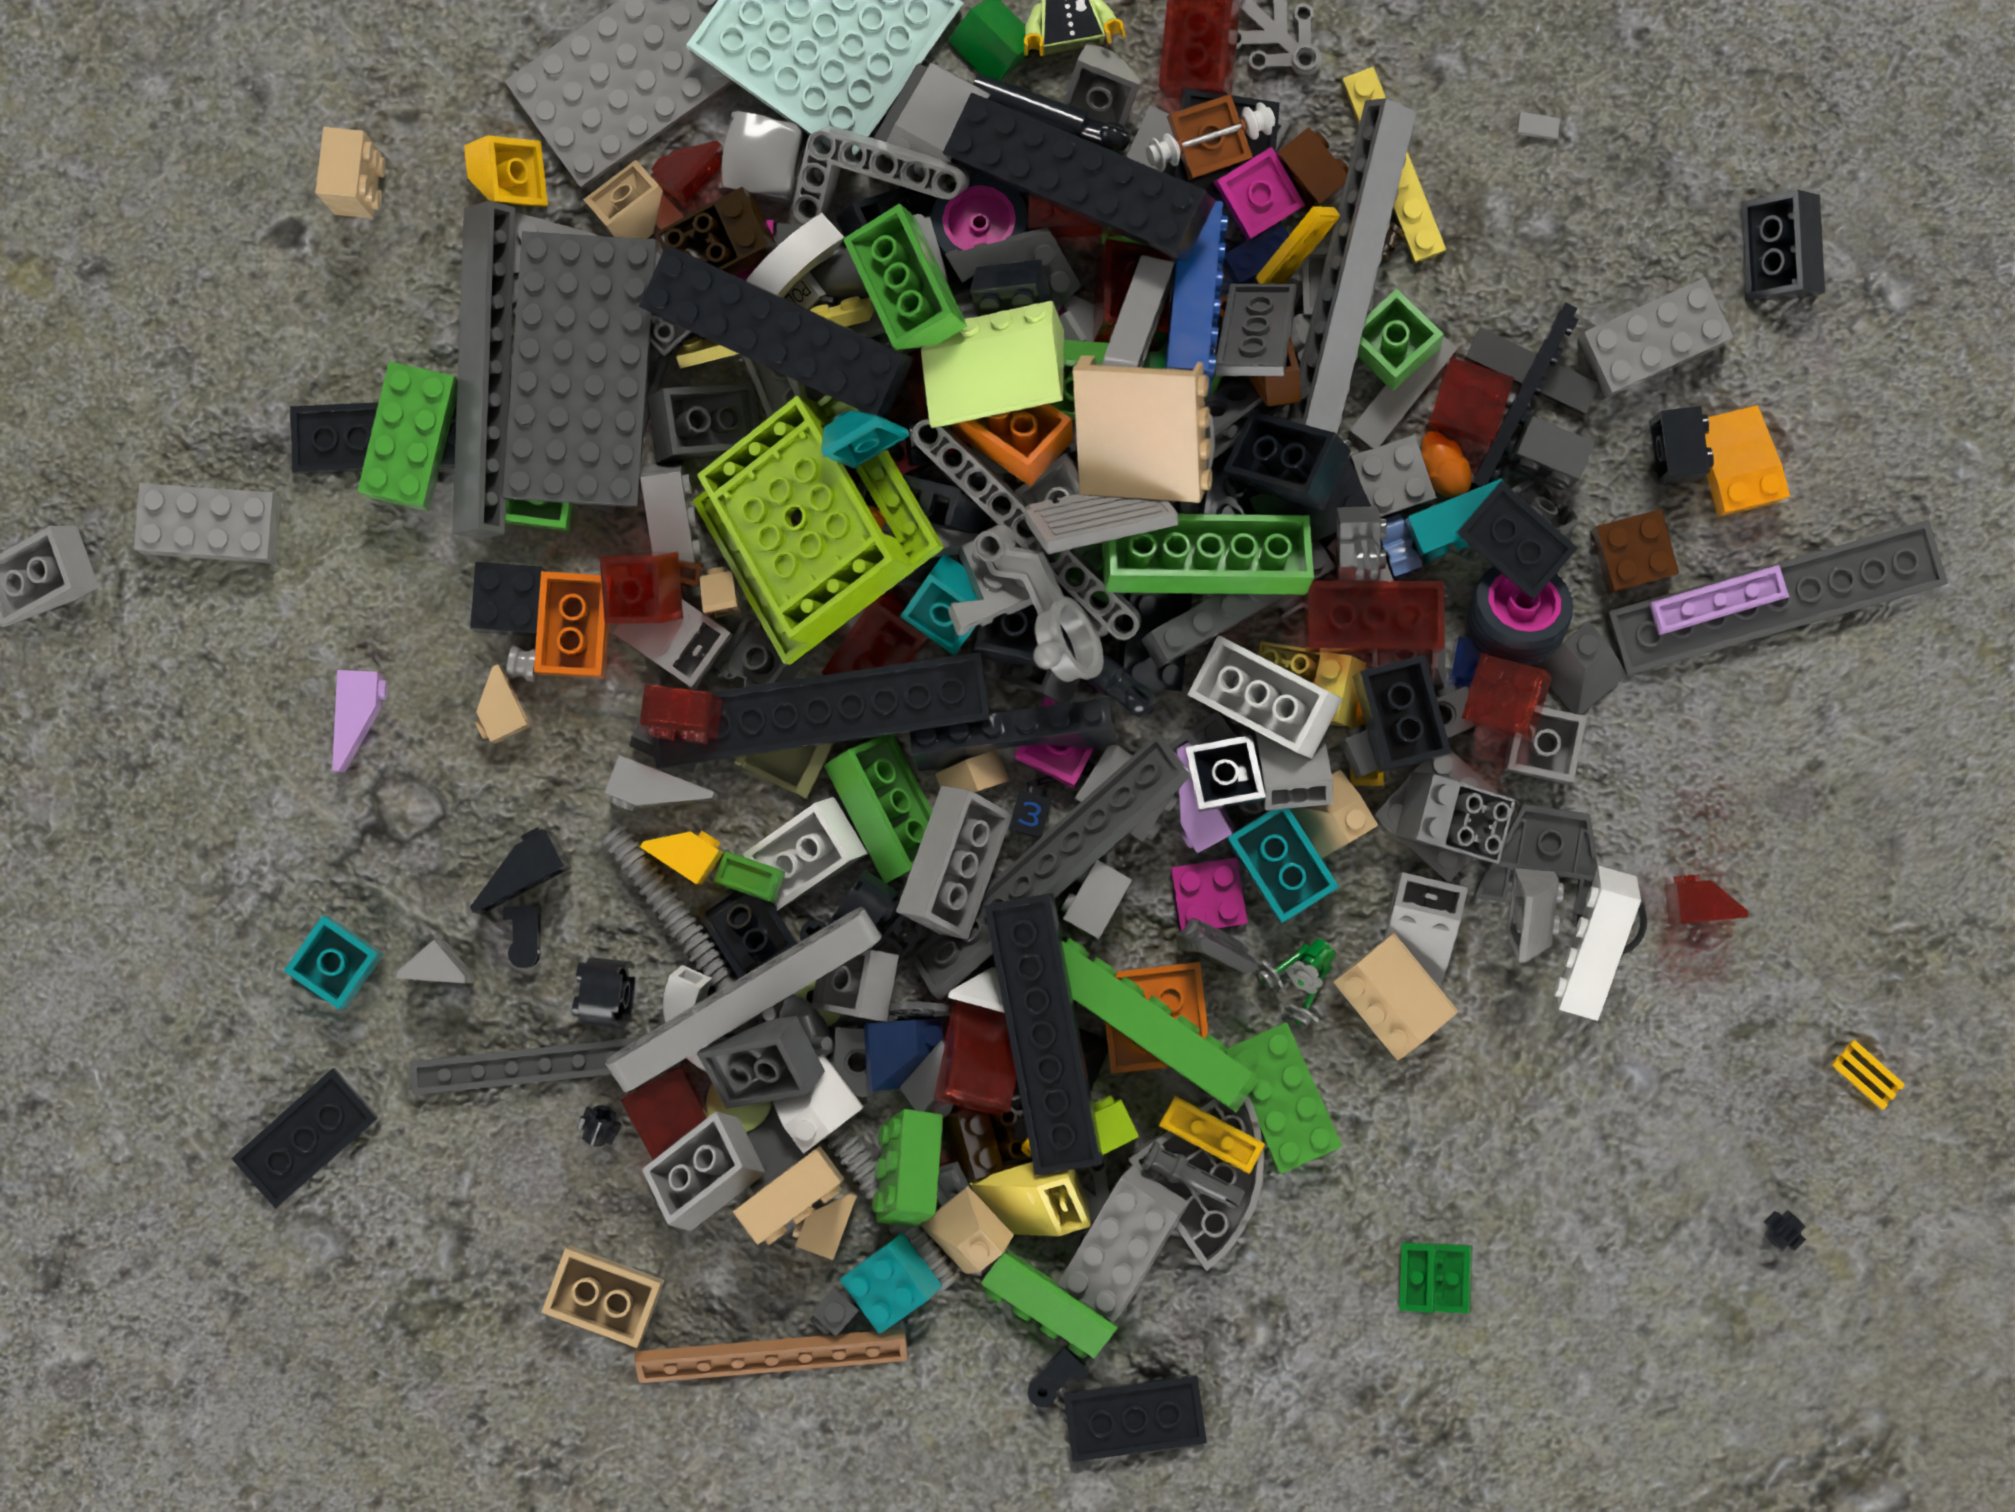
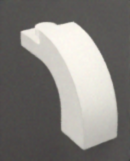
[746,213,844,297]
[663,965,726,1071]

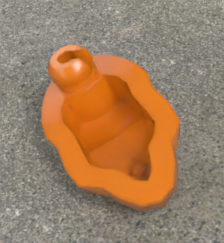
[1421,431,1472,499]

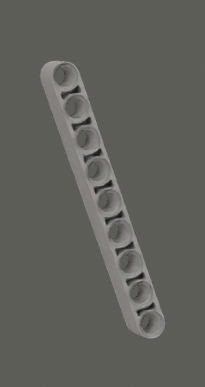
[912,418,1142,640]
[605,907,882,1092]

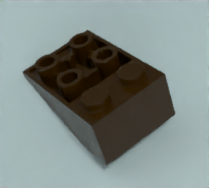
[656,187,777,275]
[942,1094,1033,1181]

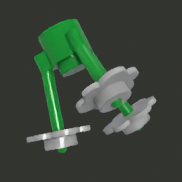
[1257,939,1336,1027]

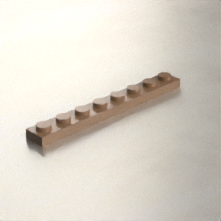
[634,1329,908,1383]

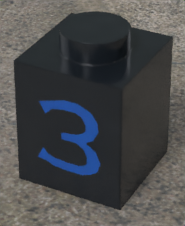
[1009,786,1052,838]

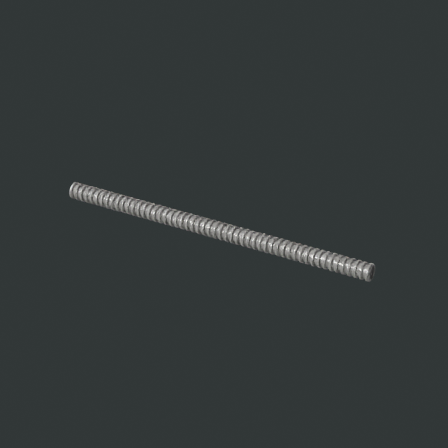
[602,825,960,1293]

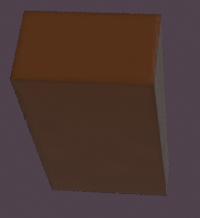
[657,557,704,586]

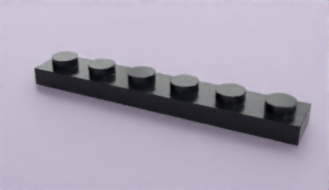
[1471,302,1579,488]

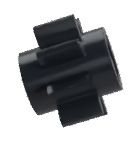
[577,1105,622,1147]
[1764,1210,1806,1252]

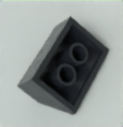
[1741,190,1825,301]

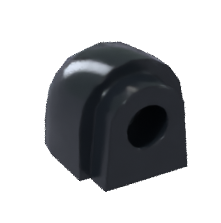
[905,419,938,465]

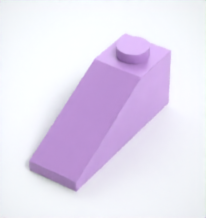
[332,670,388,773]
[1177,743,1237,853]

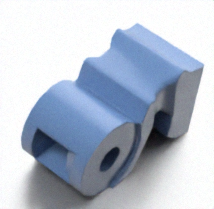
[1380,513,1423,582]

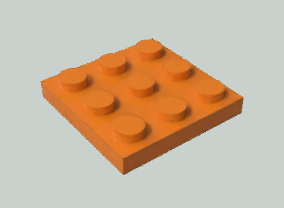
[1105,962,1209,1075]

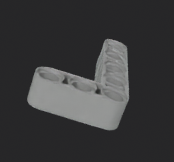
[793,126,970,224]
[1102,255,1176,368]

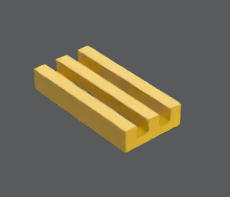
[1830,1040,1905,1110]

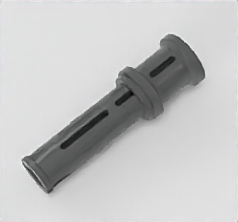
[1142,1141,1245,1210]

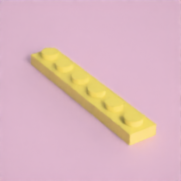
[1342,66,1446,264]
[676,296,874,369]

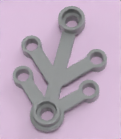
[1222,0,1322,76]

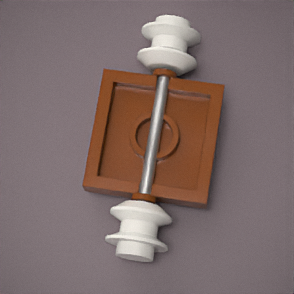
[1146,94,1275,180]

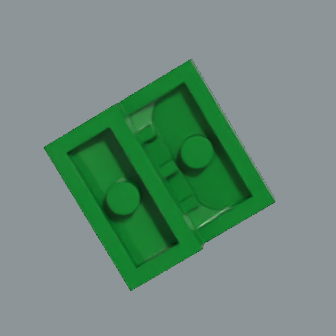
[1399,1242,1473,1314]

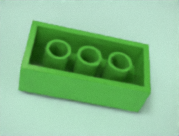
[358,361,458,512]
[1226,1022,1343,1174]

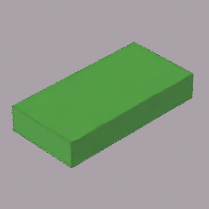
[713,851,786,903]

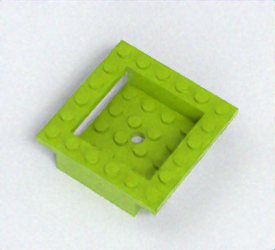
[693,395,944,665]

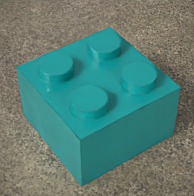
[284,915,384,1009]
[839,1232,943,1334]

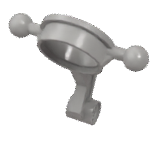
[974,525,1109,682]

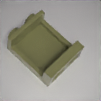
[734,743,836,800]

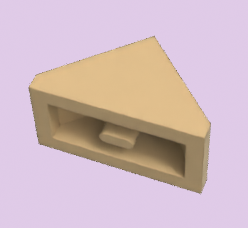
[935,750,1009,794]

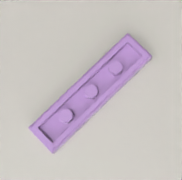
[1649,565,1789,635]

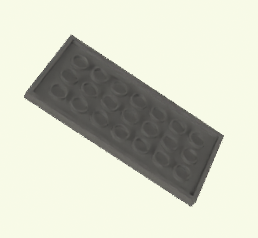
[503,231,657,508]

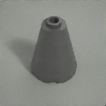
[809,248,870,299]

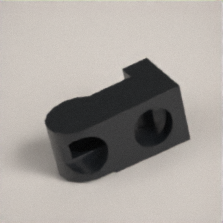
[503,906,541,969]
[1028,1345,1089,1408]

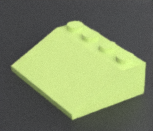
[921,301,1064,428]

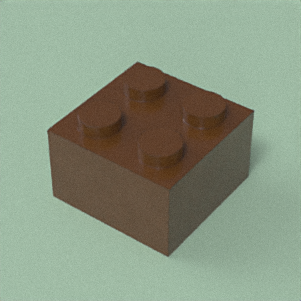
[1277,127,1349,211]
[1590,509,1679,595]

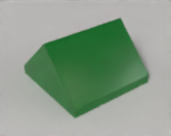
[948,0,1034,81]

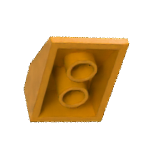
[1705,405,1790,518]

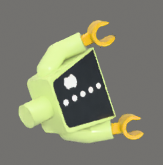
[1024,0,1126,56]

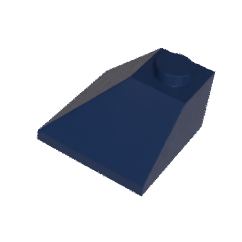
[864,1018,943,1091]

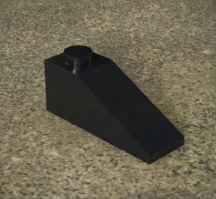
[836,187,938,237]

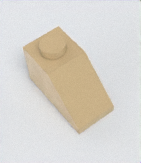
[700,567,742,619]
[475,664,531,744]
[792,1192,858,1260]

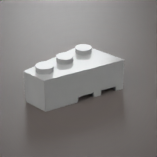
[640,460,702,575]

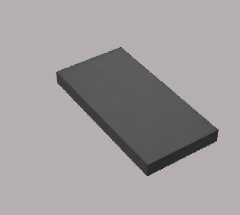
[1215,284,1297,376]

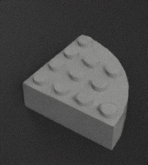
[1127,1096,1264,1271]

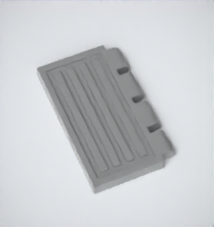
[1025,494,1178,554]

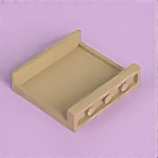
[1073,355,1212,503]

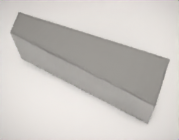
[1516,111,1561,140]

